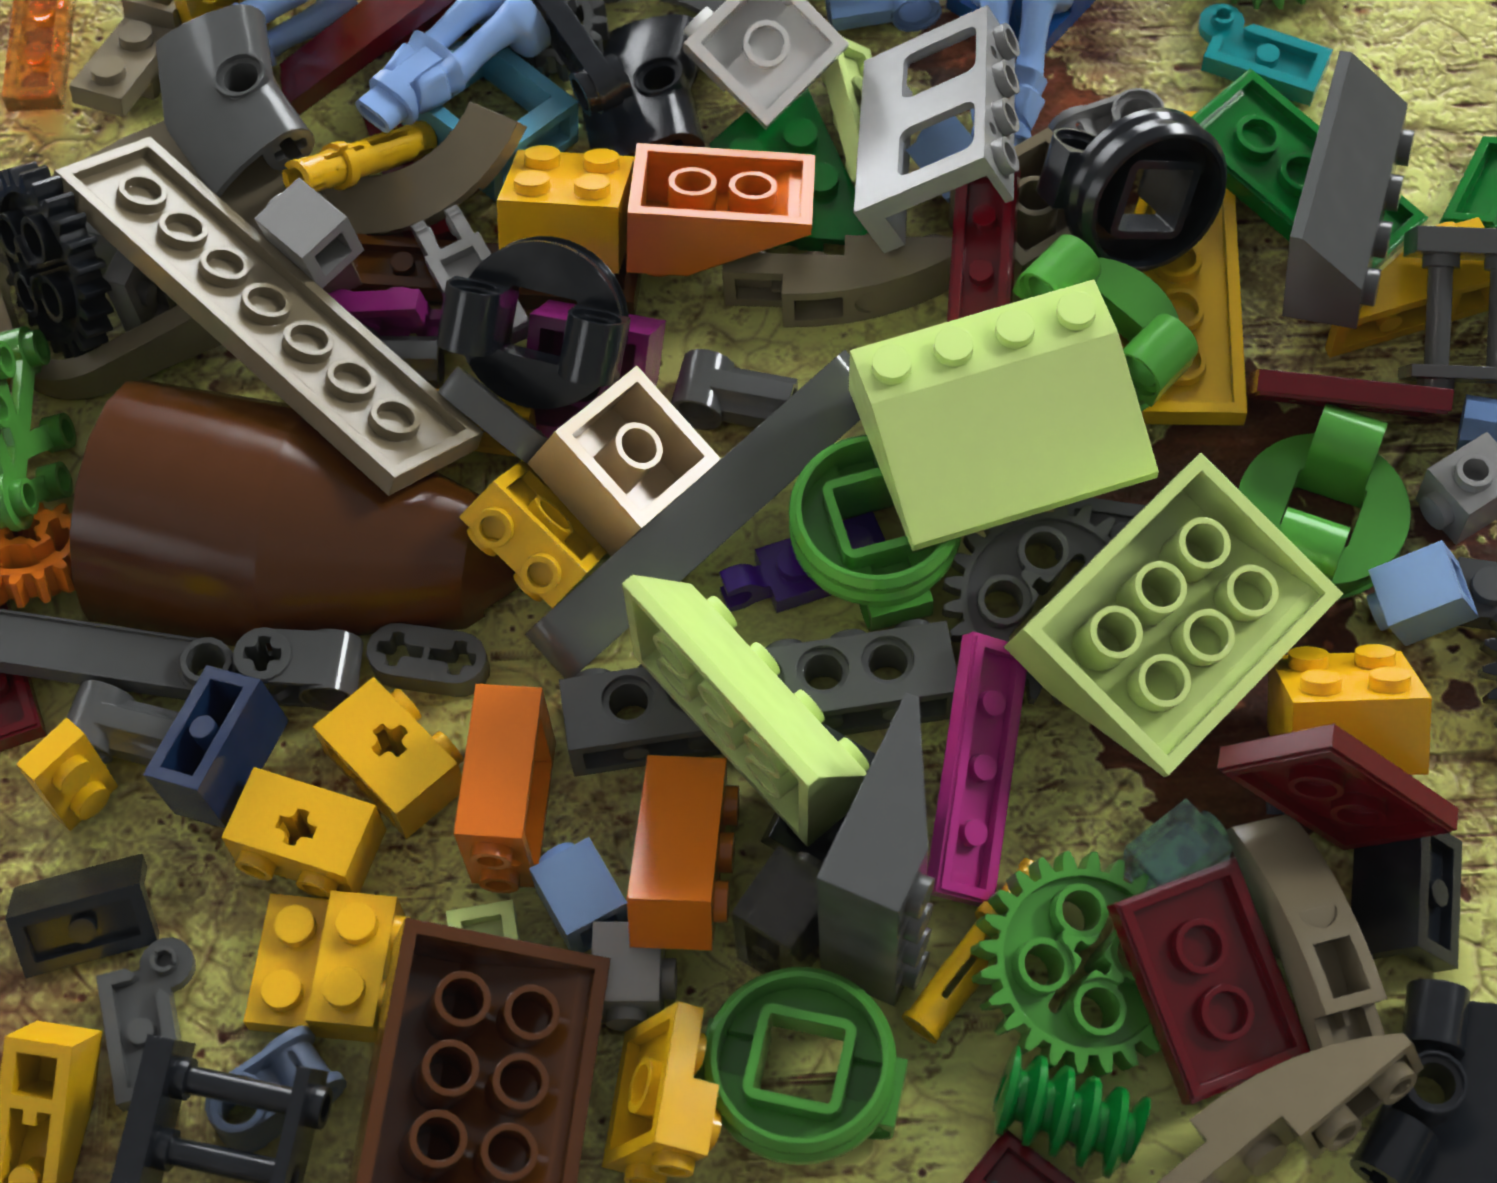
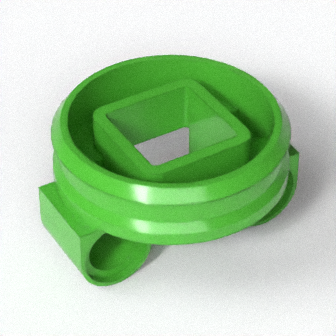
[1012,234,1198,411]
[1239,403,1411,599]
[789,435,961,632]
[695,967,908,1165]

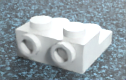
[683,0,849,130]

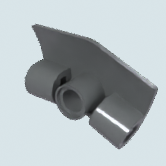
[156,4,315,198]

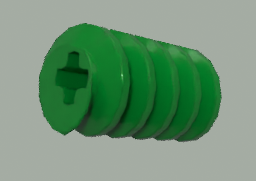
[992,1046,1151,1179]

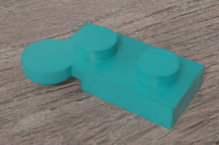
[1198,3,1333,106]

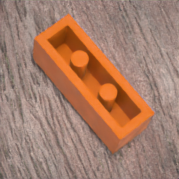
[627,755,740,951]

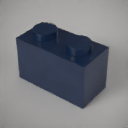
[143,665,289,829]

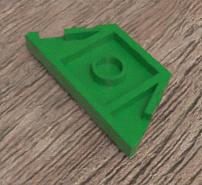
[709,88,868,252]

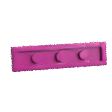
[927,632,1027,907]

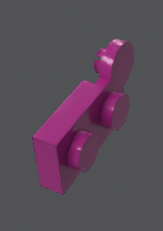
[328,287,442,336]

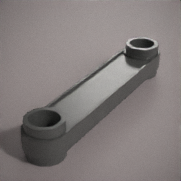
[0,609,239,700]

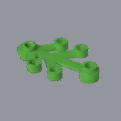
[0,326,76,532]

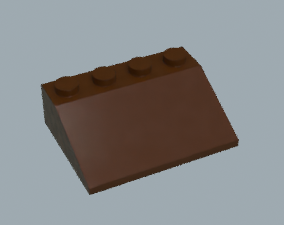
[348,917,611,1183]

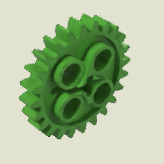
[970,851,1161,1078]

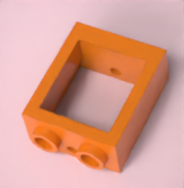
[454,683,556,893]

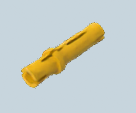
[282,120,437,192]
[901,858,1035,1044]

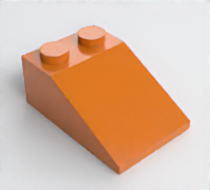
[626,143,815,277]

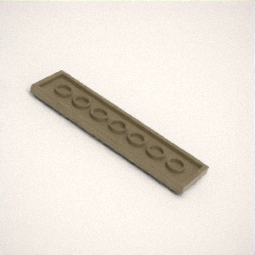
[53,136,484,496]

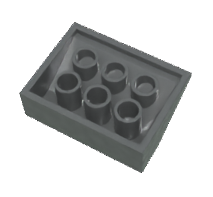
[817,693,935,1007]

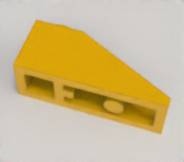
[1325,217,1490,358]
[0,1021,103,1183]

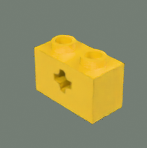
[313,676,464,839]
[221,767,386,899]

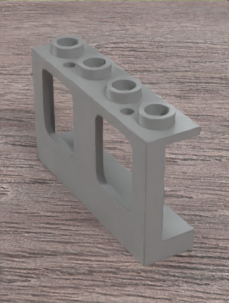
[854,5,1020,254]

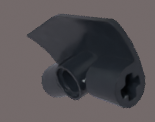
[582,14,705,156]
[1350,979,1497,1183]

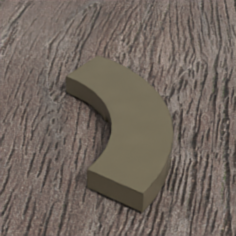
[324,101,527,235]

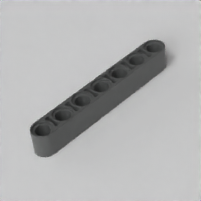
[525,350,860,679]

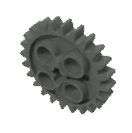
[942,503,1115,705]

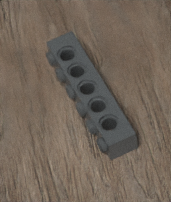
[559,619,957,777]

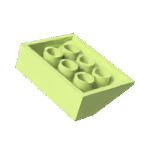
[849,279,1159,551]
[1004,453,1343,777]
[622,575,870,847]

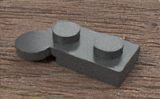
[96,937,196,1112]

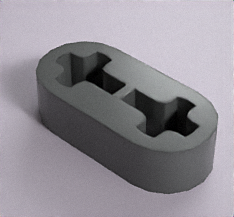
[438,366,548,463]
[366,623,490,697]

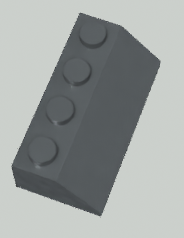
[1282,51,1415,329]

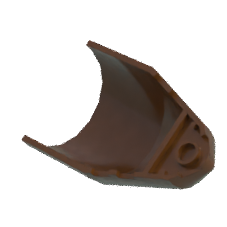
[70,380,523,651]

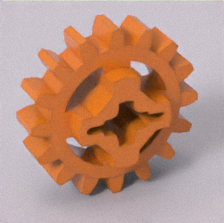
[0,503,75,608]

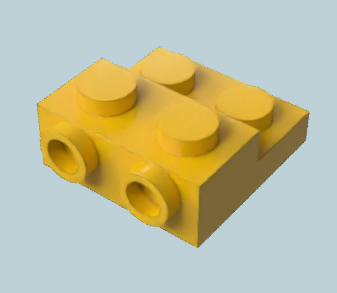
[459,460,607,608]
[243,890,411,1043]
[602,1001,722,1183]

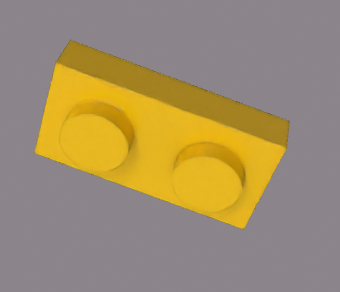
[16,718,118,831]

